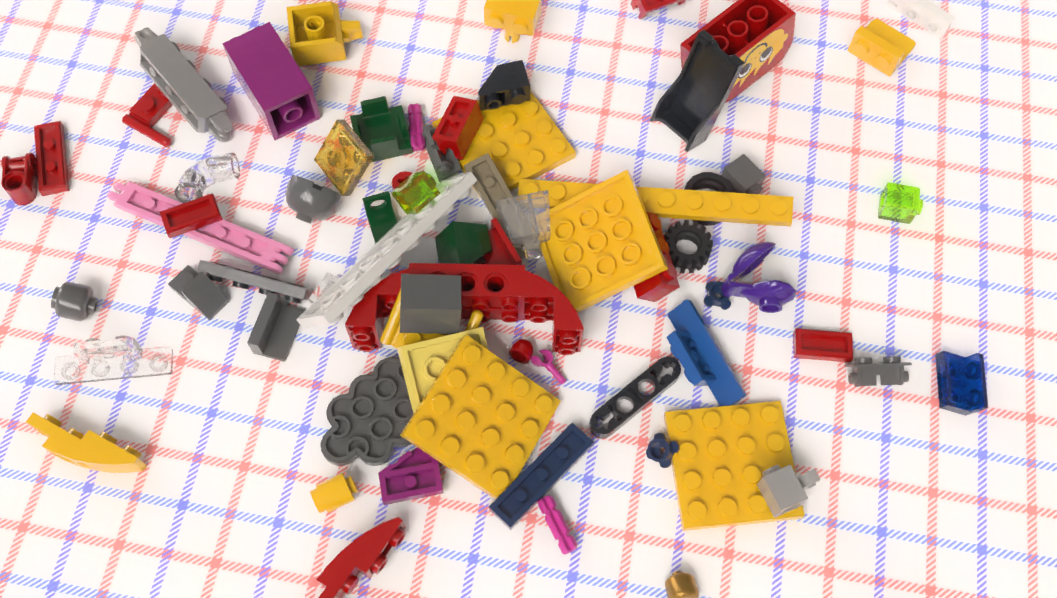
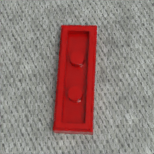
[34,121,69,197]

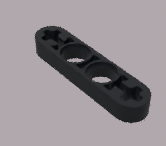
[589,357,681,439]

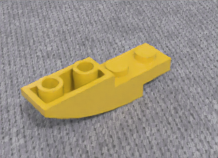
[26,412,147,473]

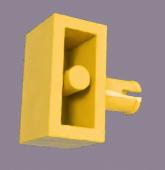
[484,0,542,43]

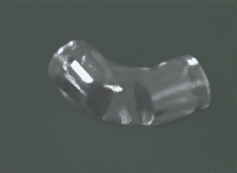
[175,153,240,203]

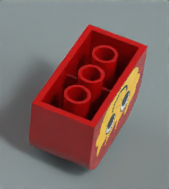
[680,0,796,103]

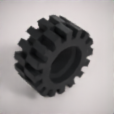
[664,220,713,274]

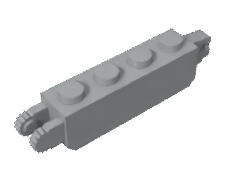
[134,27,233,143]

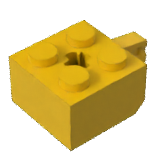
[286,1,363,66]

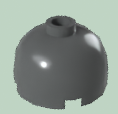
[285,175,342,224]

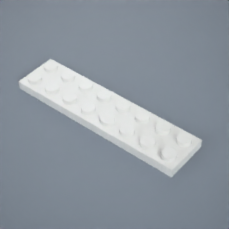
[296,172,477,328]

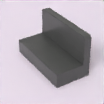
[247,292,304,362]

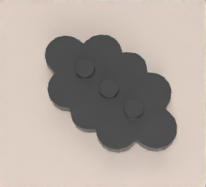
[320,357,413,466]

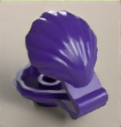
[721,242,797,313]

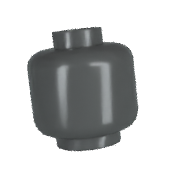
[51,282,98,322]

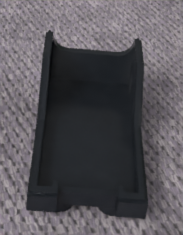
[650,30,745,152]

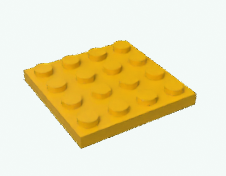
[432,90,576,198]
[531,170,668,313]
[400,335,561,500]
[663,401,805,531]

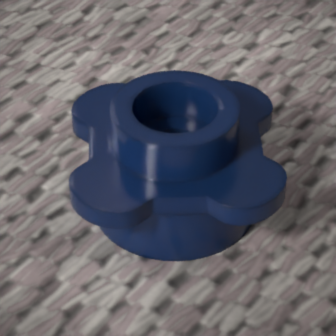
[703,281,731,310]
[646,432,680,468]

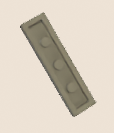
[464,153,541,259]

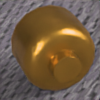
[665,571,699,598]

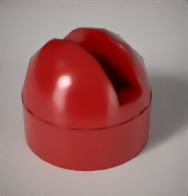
[508,339,533,364]

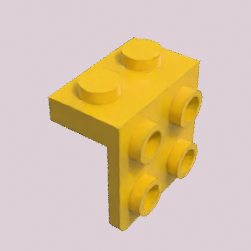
[847,19,916,77]

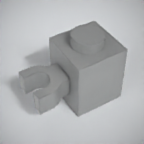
[757,465,821,518]

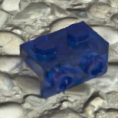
[935,350,988,416]

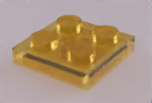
[314,119,374,196]

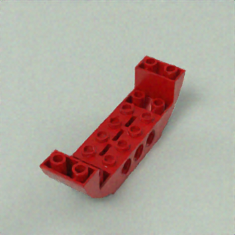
[345,263,584,355]

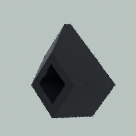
[478,60,531,111]

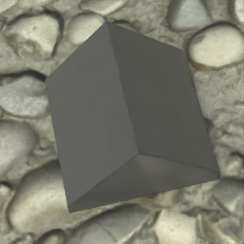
[400,273,461,334]

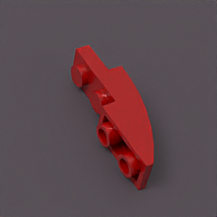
[316,517,406,598]

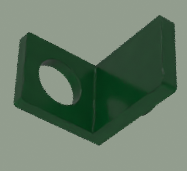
[362,191,397,244]

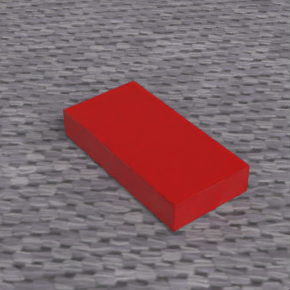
[160,193,223,239]
[793,328,853,363]

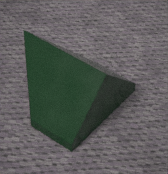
[435,221,492,264]

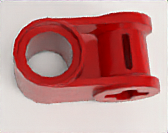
[1,152,37,206]

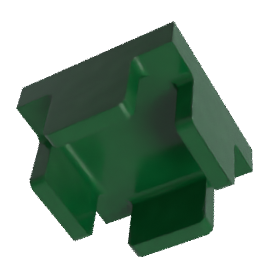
[350,96,413,165]

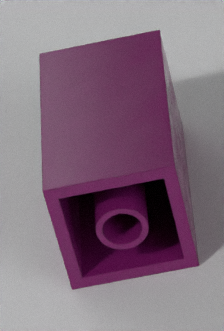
[222,22,321,141]

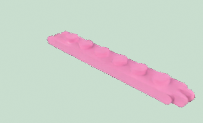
[107,182,294,274]

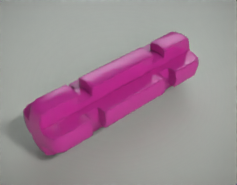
[407,103,426,152]
[538,495,577,555]

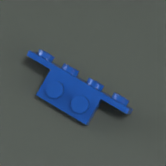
[666,299,746,406]

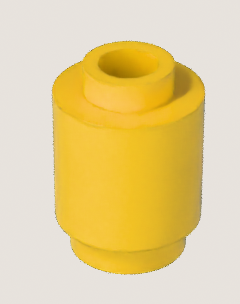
[310,473,358,513]

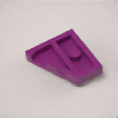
[378,447,444,505]

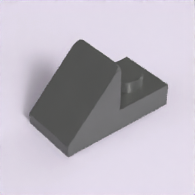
[168,265,230,321]

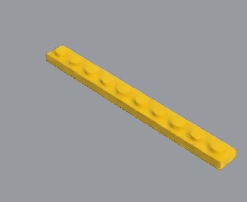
[517,179,794,227]

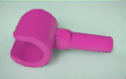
[531,349,567,385]

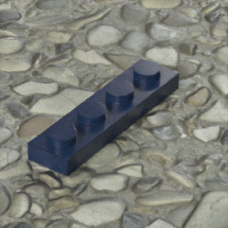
[489,422,594,531]

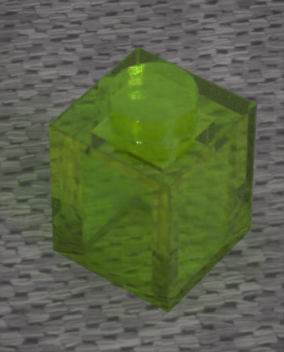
[390,171,440,214]
[878,182,923,224]

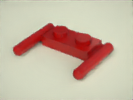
[122,83,173,148]

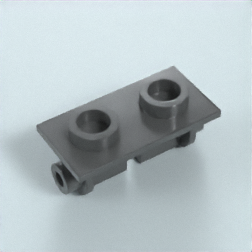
[422,125,462,182]
[845,356,912,387]

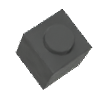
[722,154,766,194]

